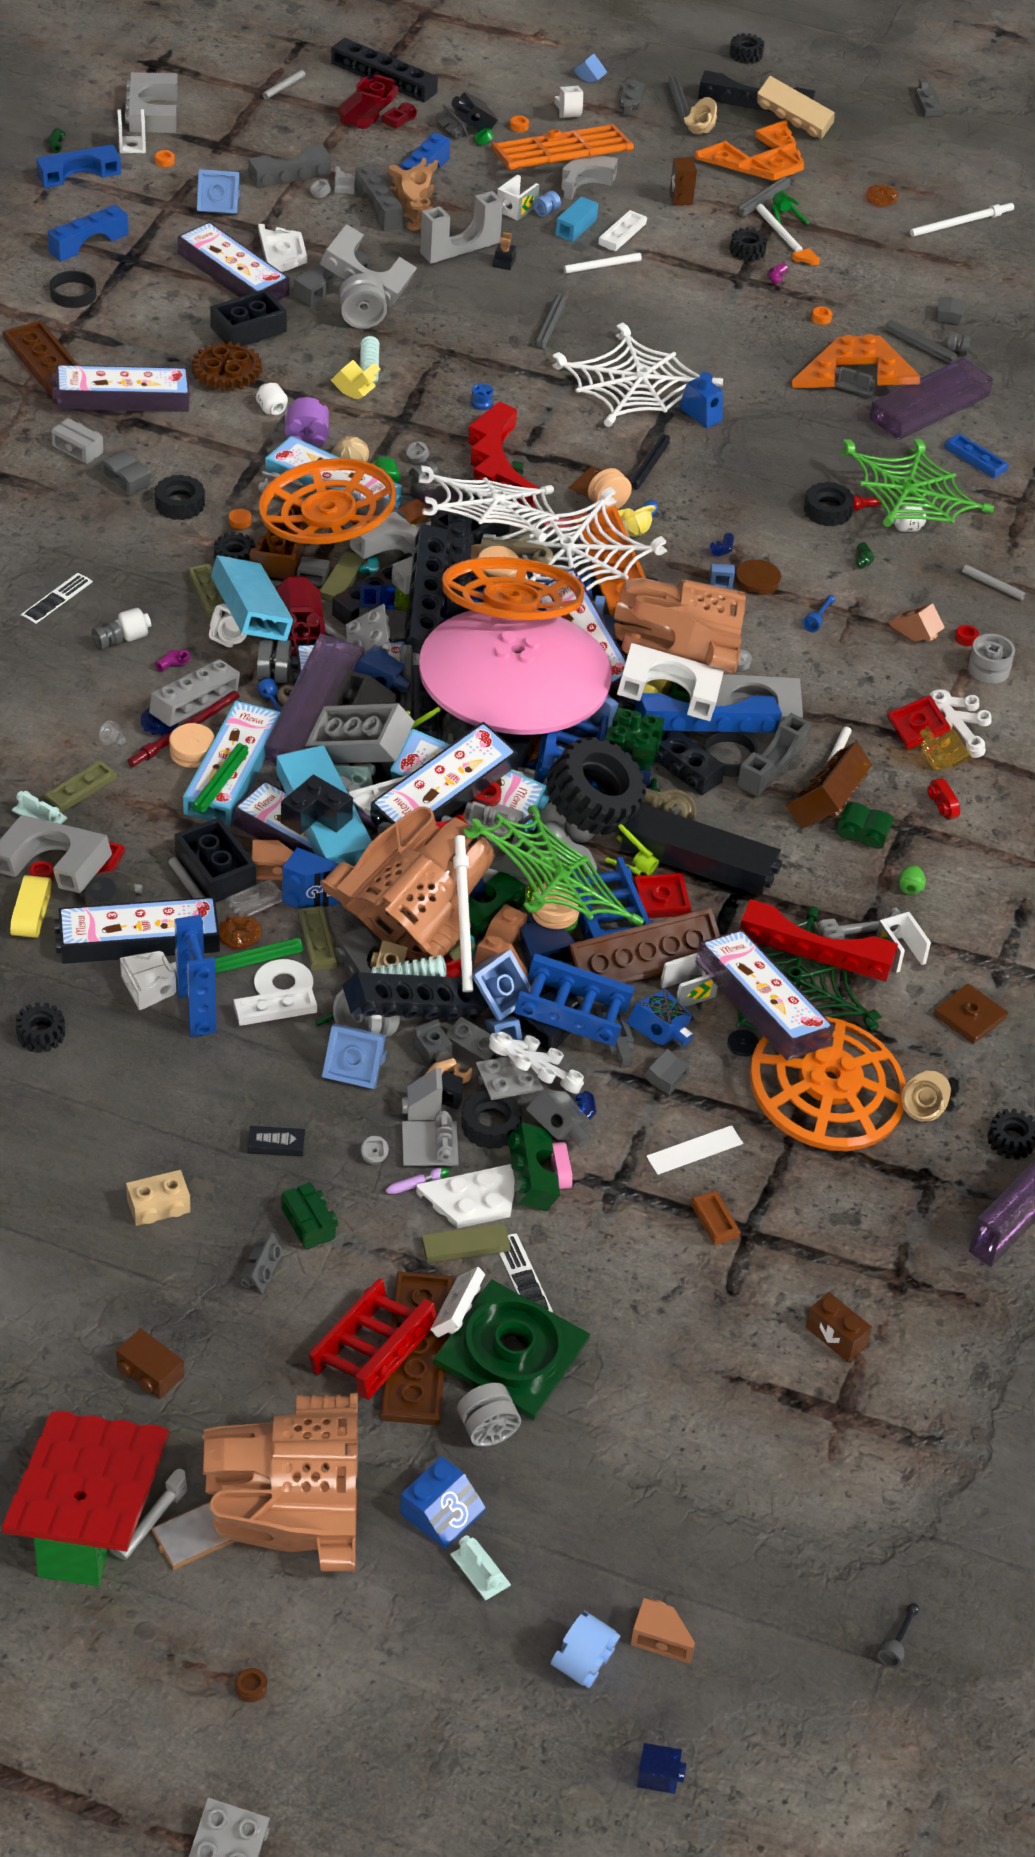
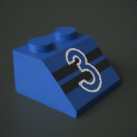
[282,847,341,909]
[400,1456,486,1549]

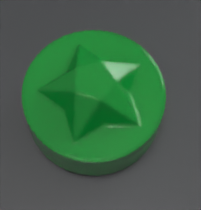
[474,128,494,145]

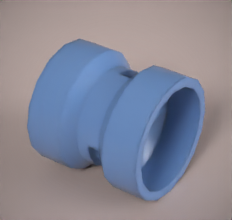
[533,191,561,217]

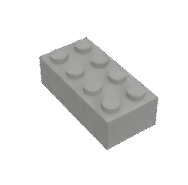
[305,703,414,763]

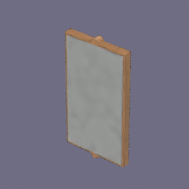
[151,1501,236,1570]

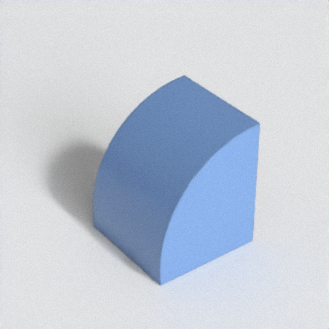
[573,54,607,82]
[709,563,735,589]
[485,1014,523,1041]

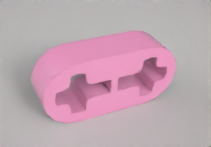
[550,1142,572,1189]

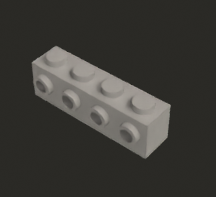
[149,659,240,726]

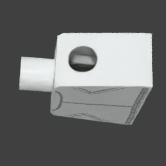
[120,951,176,1010]

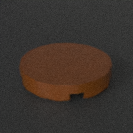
[736,559,781,595]

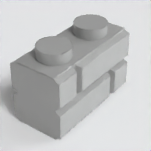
[51,418,104,464]

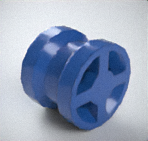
[471,383,493,410]

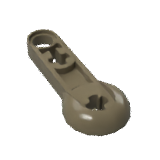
[598,786,697,820]

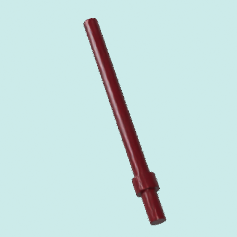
[127,690,240,767]

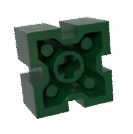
[605,707,665,772]

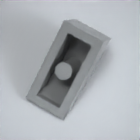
[402,1068,442,1121]

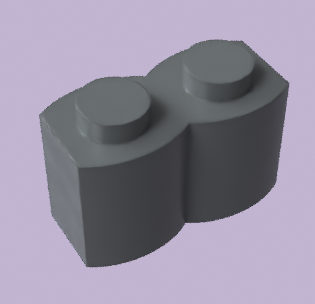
[101,450,151,496]

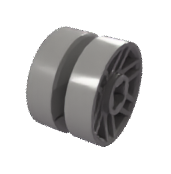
[968,634,1015,684]
[457,1383,521,1447]

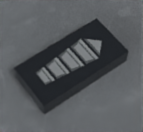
[248,1126,305,1156]

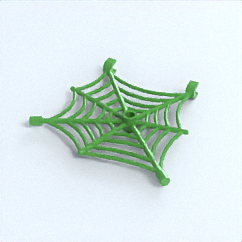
[839,439,994,527]
[463,805,644,927]

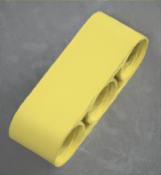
[10,875,52,938]

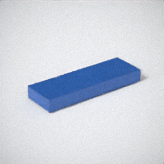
[944,433,1009,479]

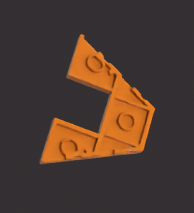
[695,120,804,181]
[792,334,920,388]

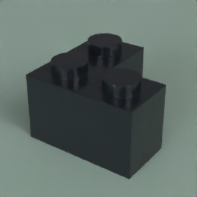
[281,774,353,835]

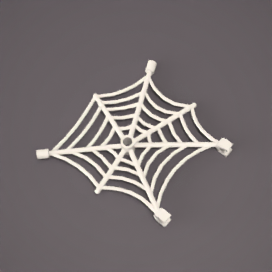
[552,323,723,427]
[418,465,559,542]
[483,487,667,593]

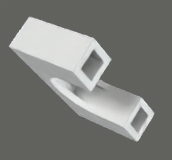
[617,643,724,721]

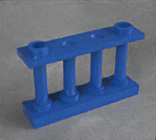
[533,715,609,791]
[570,857,654,940]
[174,914,216,1037]
[514,953,635,1047]

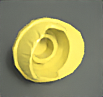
[618,505,655,537]

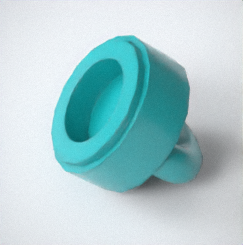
[359,557,380,575]

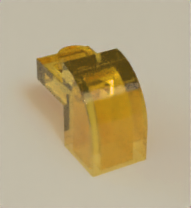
[920,727,971,770]

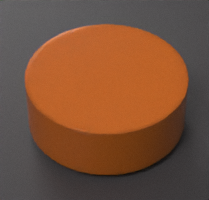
[509,116,529,132]
[155,150,175,167]
[811,306,832,325]
[229,509,252,529]

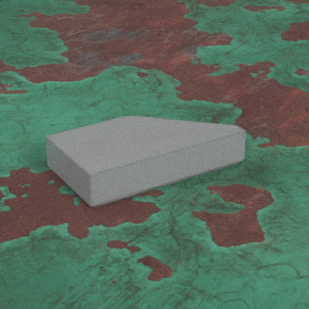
[335,166,355,194]

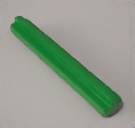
[193,743,248,814]
[214,937,303,974]

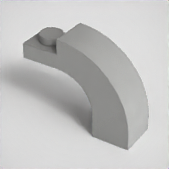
[561,156,618,200]

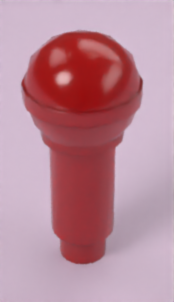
[853,495,881,511]

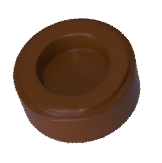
[235,1668,267,1702]

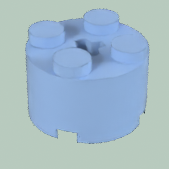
[551,1610,621,1688]

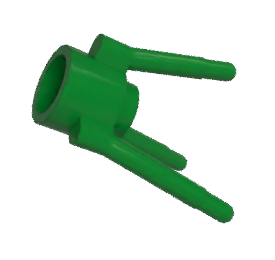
[771,190,809,225]

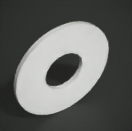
[254,959,313,995]

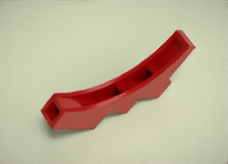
[468,401,539,508]

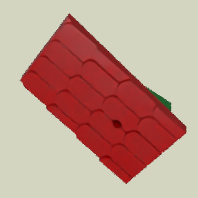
[2,1411,169,1586]

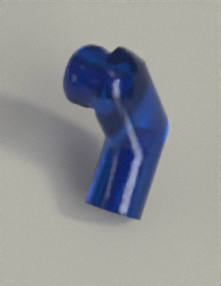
[710,533,734,557]
[575,1091,597,1121]

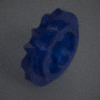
[141,708,179,736]

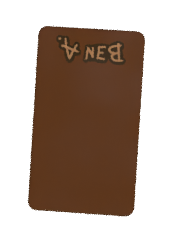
[568,466,602,498]

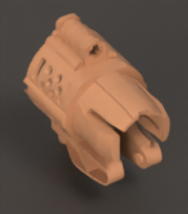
[614,578,746,674]
[320,806,495,961]
[202,1393,358,1573]

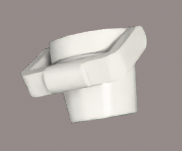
[209,603,247,647]

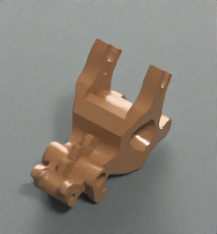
[388,158,438,230]

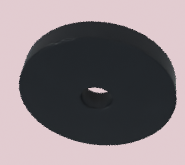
[727,1030,759,1057]

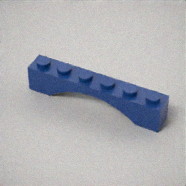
[634,693,782,733]

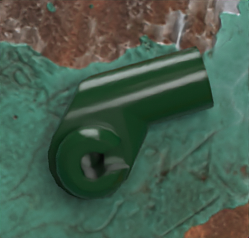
[47,128,66,153]
[855,542,874,569]

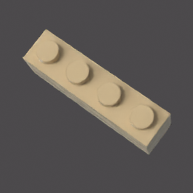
[757,76,835,139]

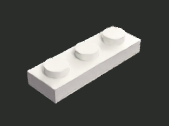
[599,210,647,251]
[233,986,317,1026]
[430,1267,485,1338]

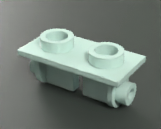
[333,763,376,787]
[12,791,67,824]
[450,1535,511,1601]

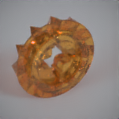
[867,184,898,206]
[220,914,261,948]

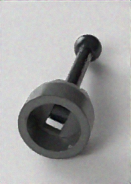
[877,1603,919,1668]

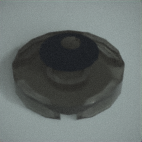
[84,871,136,906]

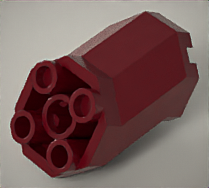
[338,75,398,129]
[275,576,325,654]

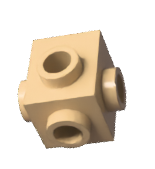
[369,940,408,969]

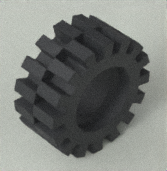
[730,33,764,64]
[730,227,767,262]
[214,532,255,562]
[15,1002,65,1053]
[987,1108,1035,1160]

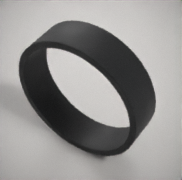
[50,271,97,308]
[704,731,758,777]

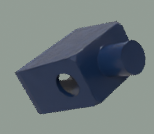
[350,645,412,696]
[519,914,576,972]

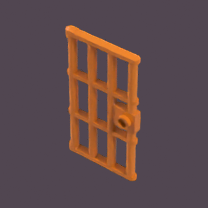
[491,124,634,170]

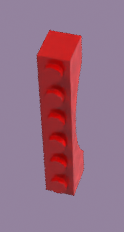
[739,899,898,982]

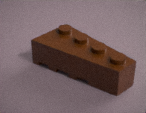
[249,505,309,579]
[786,742,873,829]

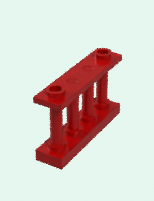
[309,1278,437,1400]

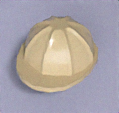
[684,97,717,134]
[331,436,369,462]
[901,1070,951,1122]

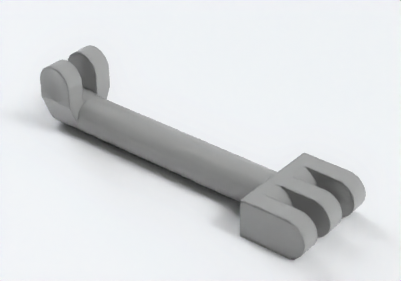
[817,908,900,939]
[110,1469,187,1560]

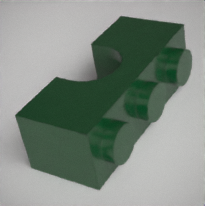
[468,872,526,943]
[508,1123,560,1211]

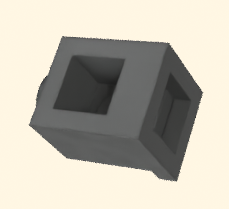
[413,1019,453,1067]

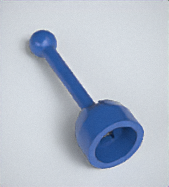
[802,595,835,632]
[257,679,288,728]

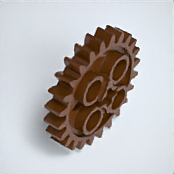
[192,341,262,391]

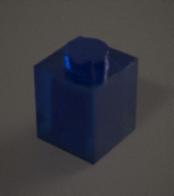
[359,584,395,610]
[637,1743,686,1794]

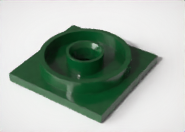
[433,1279,591,1421]

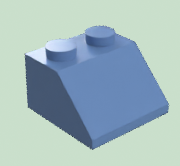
[472,949,531,1021]

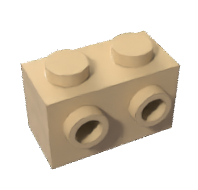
[126,1170,190,1226]

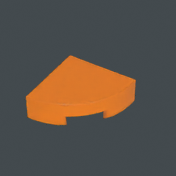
[792,248,820,266]

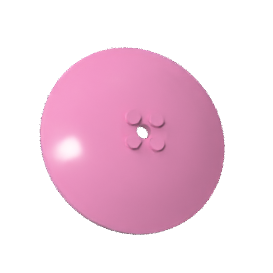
[419,610,612,735]

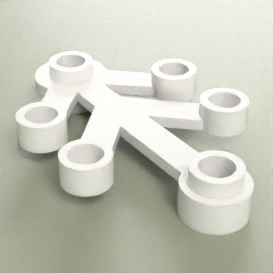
[929,689,992,758]
[489,1032,584,1094]

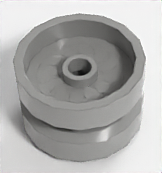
[339,273,387,329]
[333,989,400,1038]

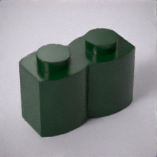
[836,802,894,849]

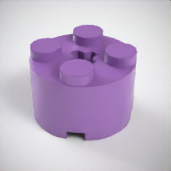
[285,397,329,448]

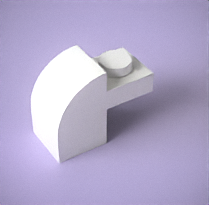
[555,86,583,118]

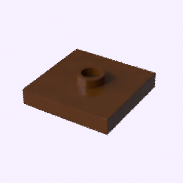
[934,983,1008,1044]

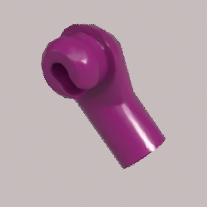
[768,263,788,285]
[155,649,190,672]

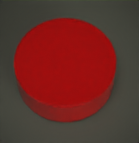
[955,625,979,646]
[29,861,55,881]

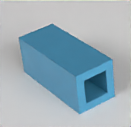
[555,196,598,242]

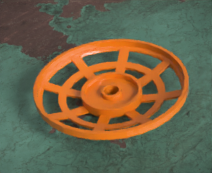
[259,458,396,545]
[442,557,584,620]
[749,1016,906,1151]

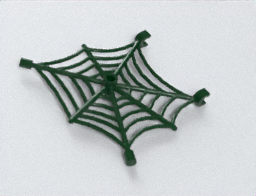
[688,906,882,1068]

